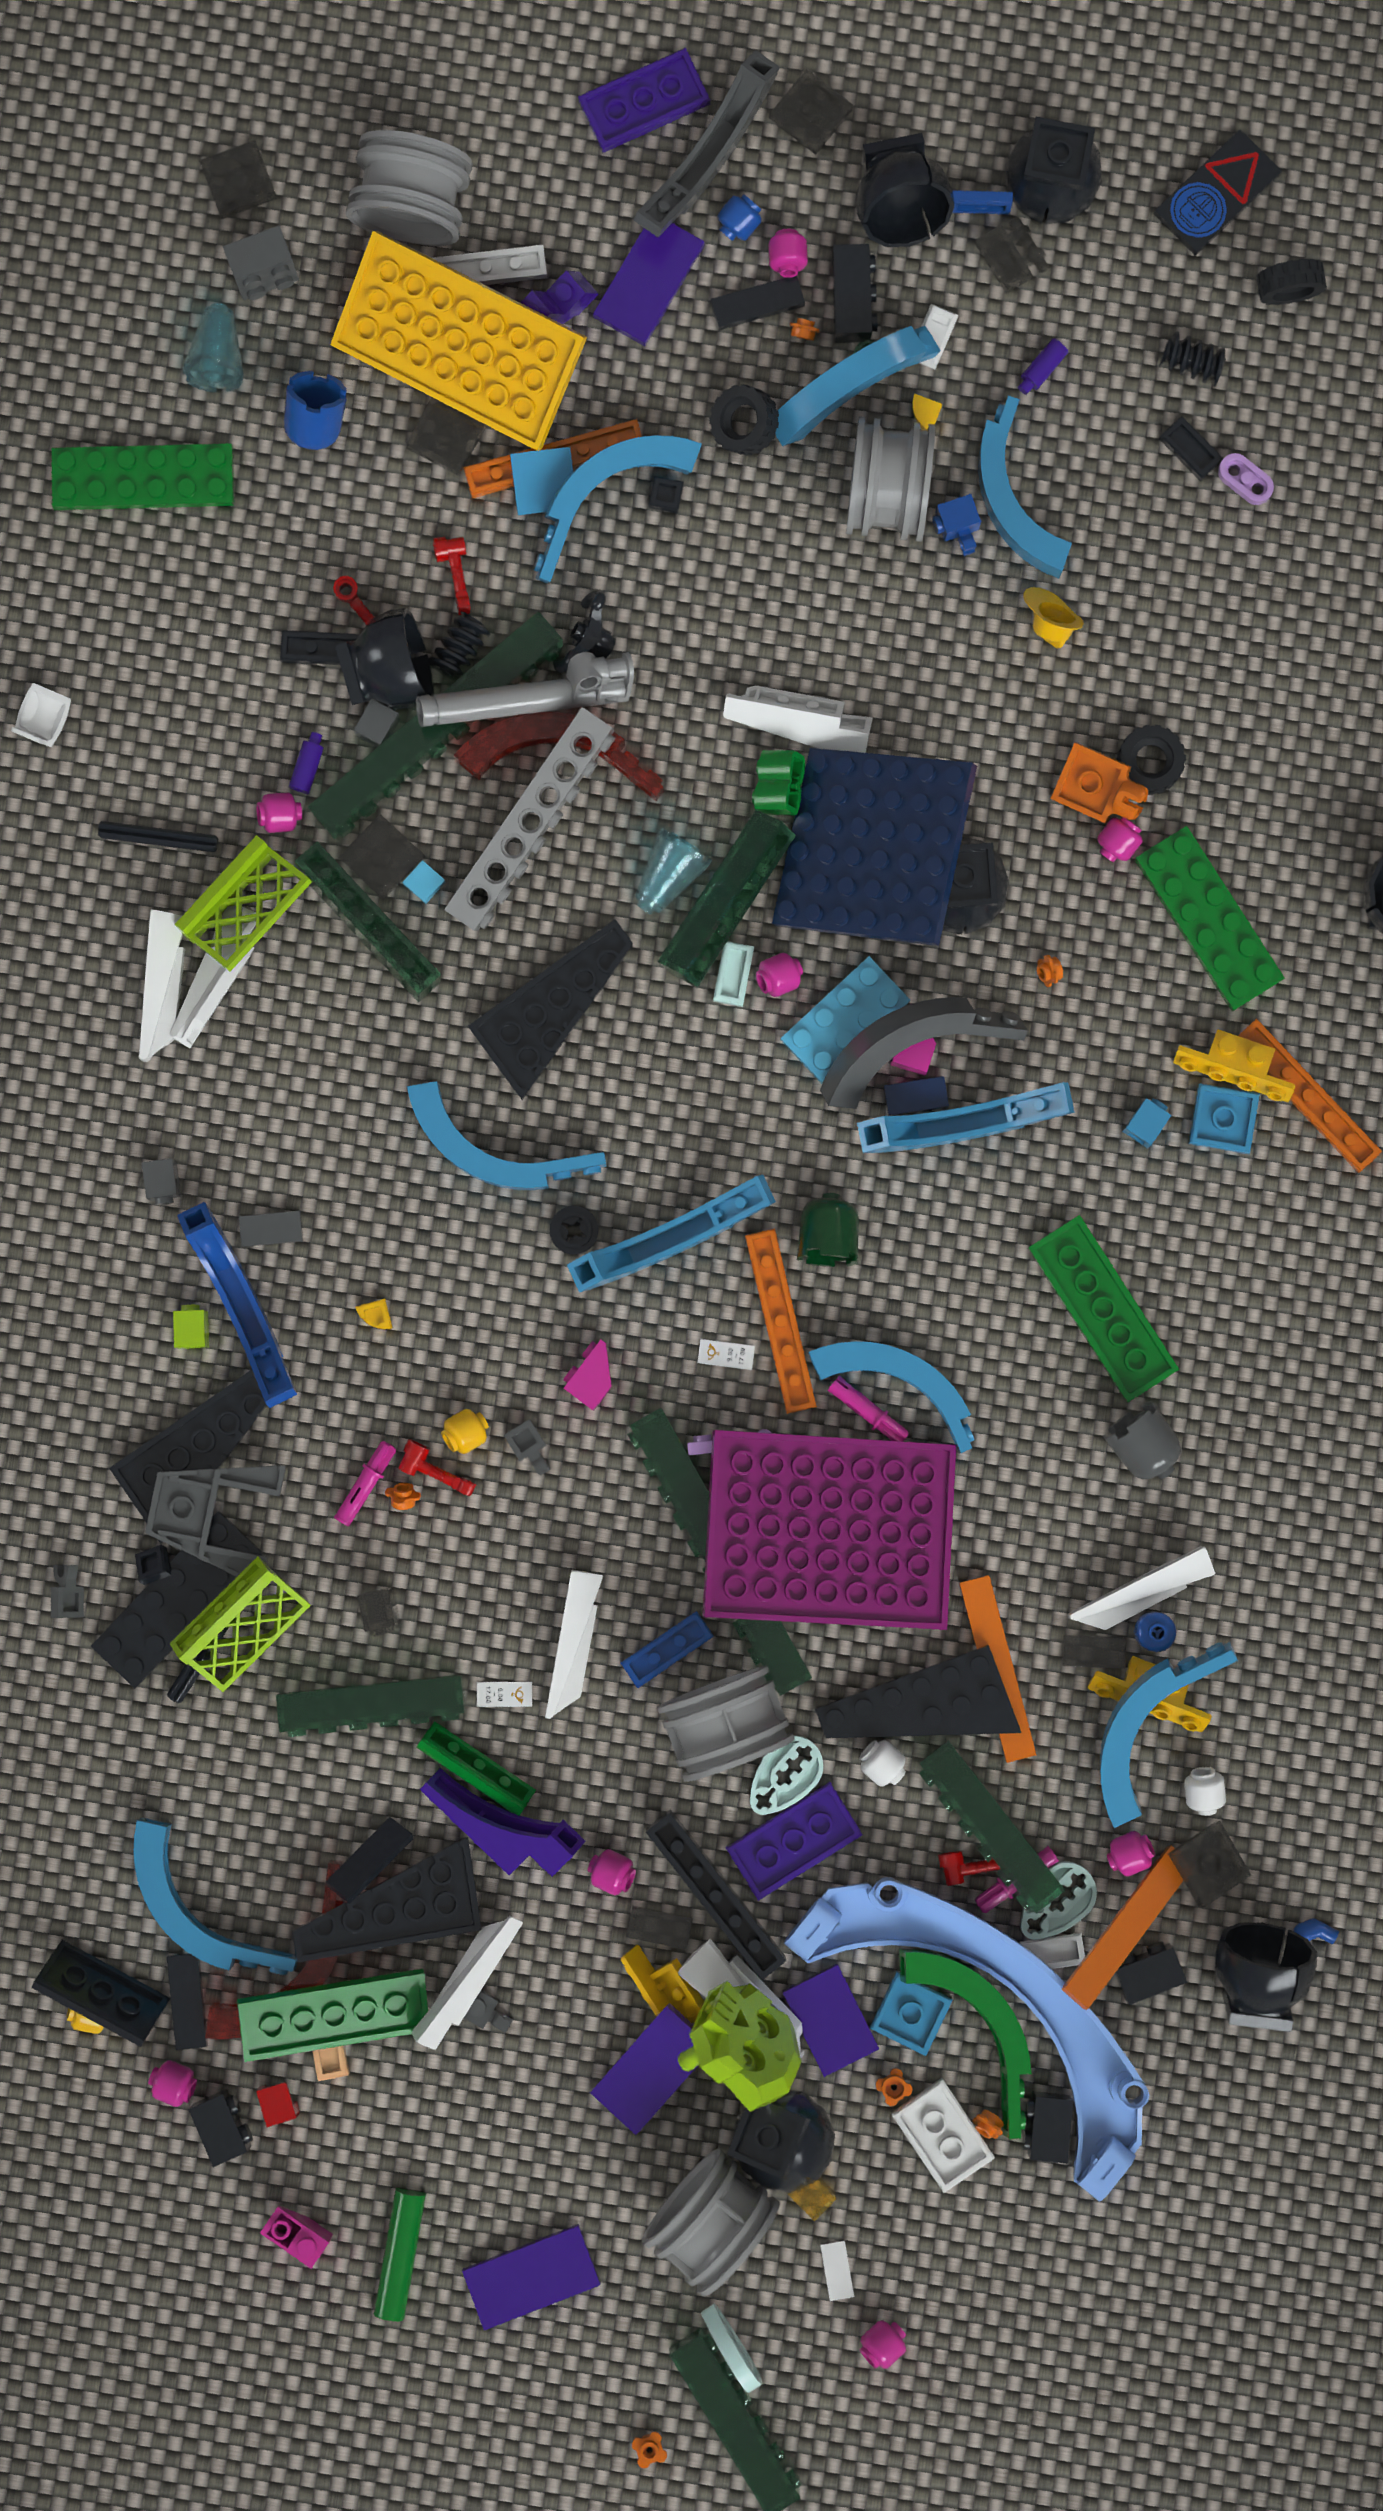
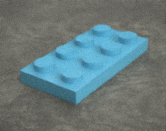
[780,956,911,1084]

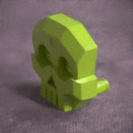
[678,1981,801,2111]

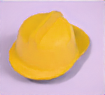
[1023,587,1084,648]

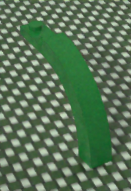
[899,1949,1032,2139]

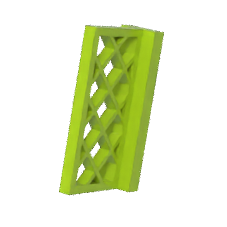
[174,835,312,972]
[170,1556,311,1692]

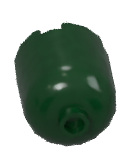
[797,1193,859,1267]

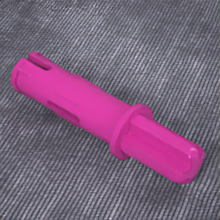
[827,1375,909,1442]
[334,1441,396,1527]
[975,1846,1059,1913]

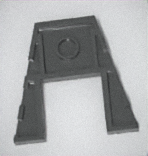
[145,1465,286,1577]

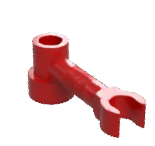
[433,536,471,615]
[333,576,374,626]
[398,1439,476,1497]
[938,1851,1023,1886]

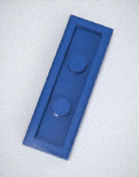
[621,1611,714,1689]

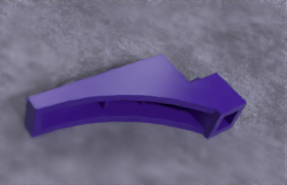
[520,270,599,324]
[420,1768,585,1877]

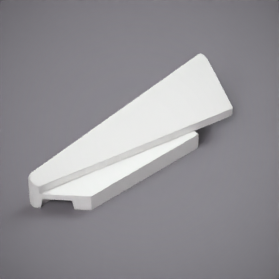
[723,685,872,753]
[170,905,256,1049]
[139,909,185,1062]
[1067,1546,1215,1630]
[545,1570,603,1719]
[411,1916,523,2050]
[678,1939,804,2058]

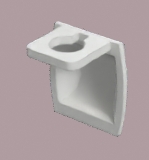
[11,683,71,747]

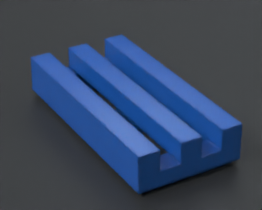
[952,190,1013,214]

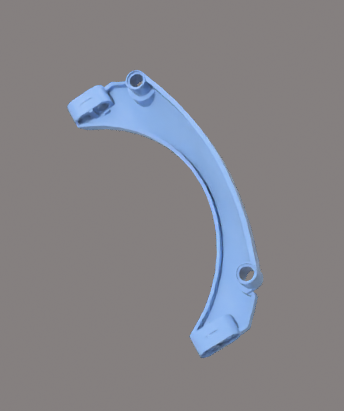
[783,1877,1149,2202]

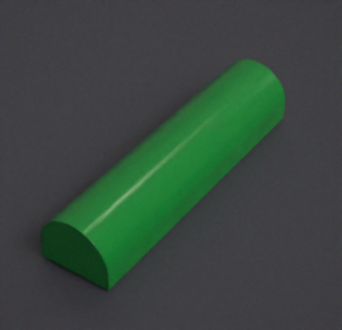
[416,1721,536,1816]
[374,2188,426,2321]

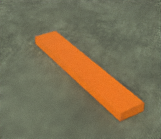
[464,419,642,499]
[1238,1018,1383,1173]
[745,1229,817,1414]
[959,1575,1037,1763]
[1061,1845,1194,2010]

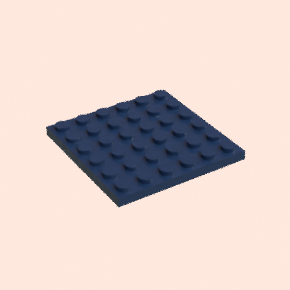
[772,748,977,946]

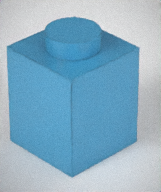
[1122,1098,1172,1148]

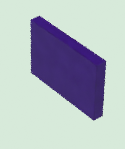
[782,1963,879,2077]

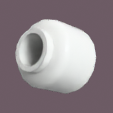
[859,1740,906,1786]
[1184,1767,1226,1816]

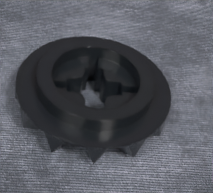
[550,1206,599,1255]

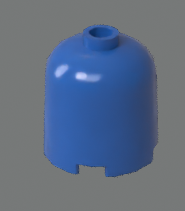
[284,371,347,450]

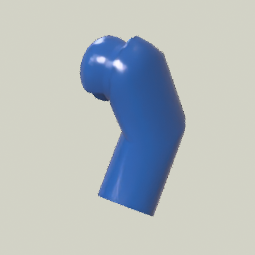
[1293,1919,1339,1944]

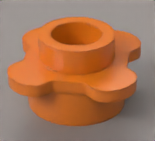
[790,318,819,341]
[1037,954,1063,988]
[385,1483,421,1510]
[875,2068,913,2106]
[972,2110,1004,2139]
[632,2431,667,2468]

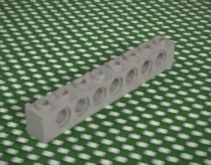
[444,707,615,932]

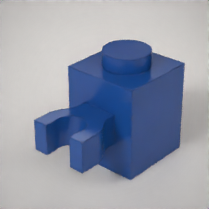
[932,494,981,556]

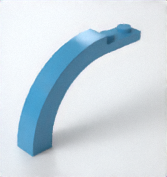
[533,435,702,583]
[407,1081,607,1190]
[857,1082,1075,1153]
[567,1174,776,1293]
[1100,1642,1238,1828]
[134,1817,297,1975]

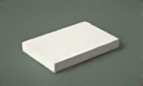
[891,2078,995,2193]

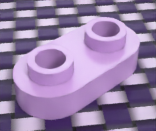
[1218,453,1274,505]

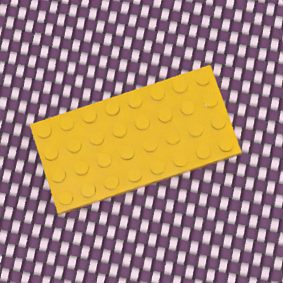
[330,231,587,451]

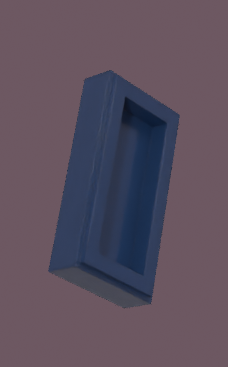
[884,1076,949,1116]

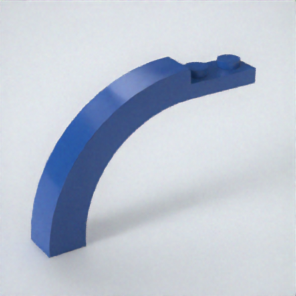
[177,1202,297,1408]

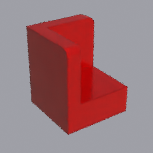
[256,2082,300,2127]

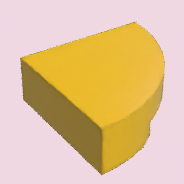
[912,393,942,430]
[355,1299,393,1330]

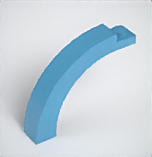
[775,326,941,447]
[978,395,1072,579]
[808,1341,974,1453]

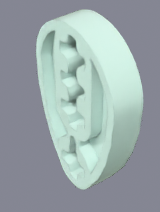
[750,1735,823,1815]
[1020,1861,1097,1940]
[701,2303,763,2393]

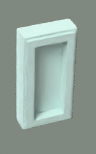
[713,941,754,1007]

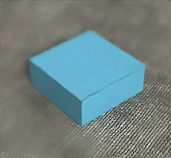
[402,860,446,904]

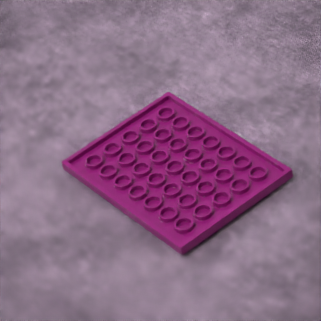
[702,1430,956,1630]

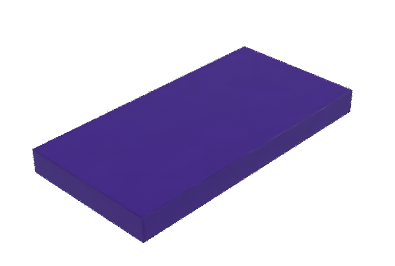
[577,48,711,153]
[593,223,705,346]
[725,1781,863,1901]
[590,2003,697,2135]
[462,2224,601,2331]

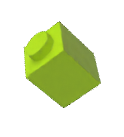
[173,1304,209,1349]

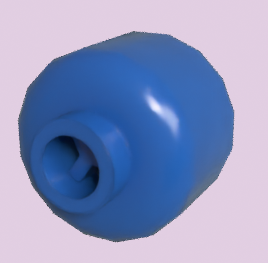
[718,194,762,241]
[1134,1611,1177,1652]

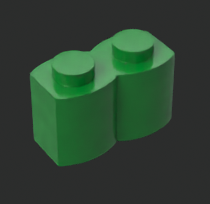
[752,750,805,815]

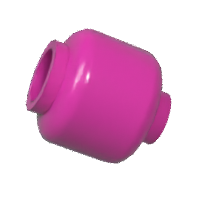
[768,228,808,277]
[256,792,302,833]
[1097,817,1143,863]
[756,953,803,997]
[1107,1831,1155,1877]
[588,1849,636,1896]
[148,2060,197,2107]
[859,2320,906,2369]

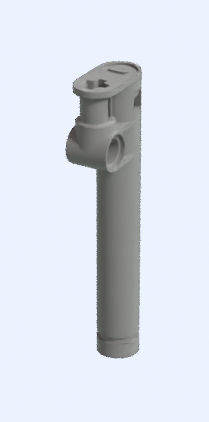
[416,652,634,727]

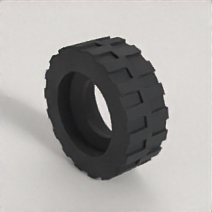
[1257,259,1327,305]
[709,384,779,456]
[1117,724,1186,795]

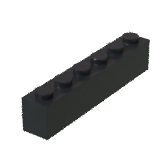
[646,1809,786,1980]

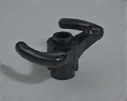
[553,590,616,673]

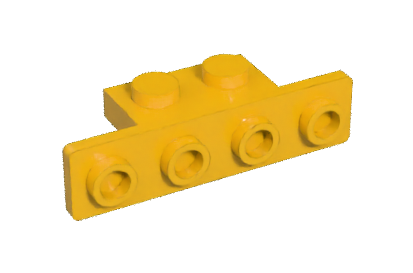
[1173,1029,1296,1102]
[1087,1656,1212,1732]
[621,1945,704,2023]

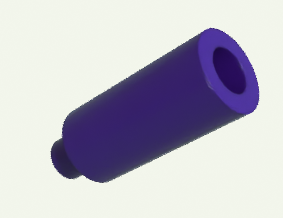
[1018,339,1068,395]
[288,732,324,794]

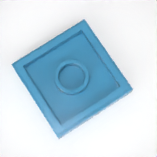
[510,447,573,516]
[1188,1083,1260,1154]
[870,1971,953,2056]

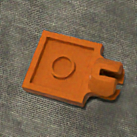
[1050,742,1148,823]

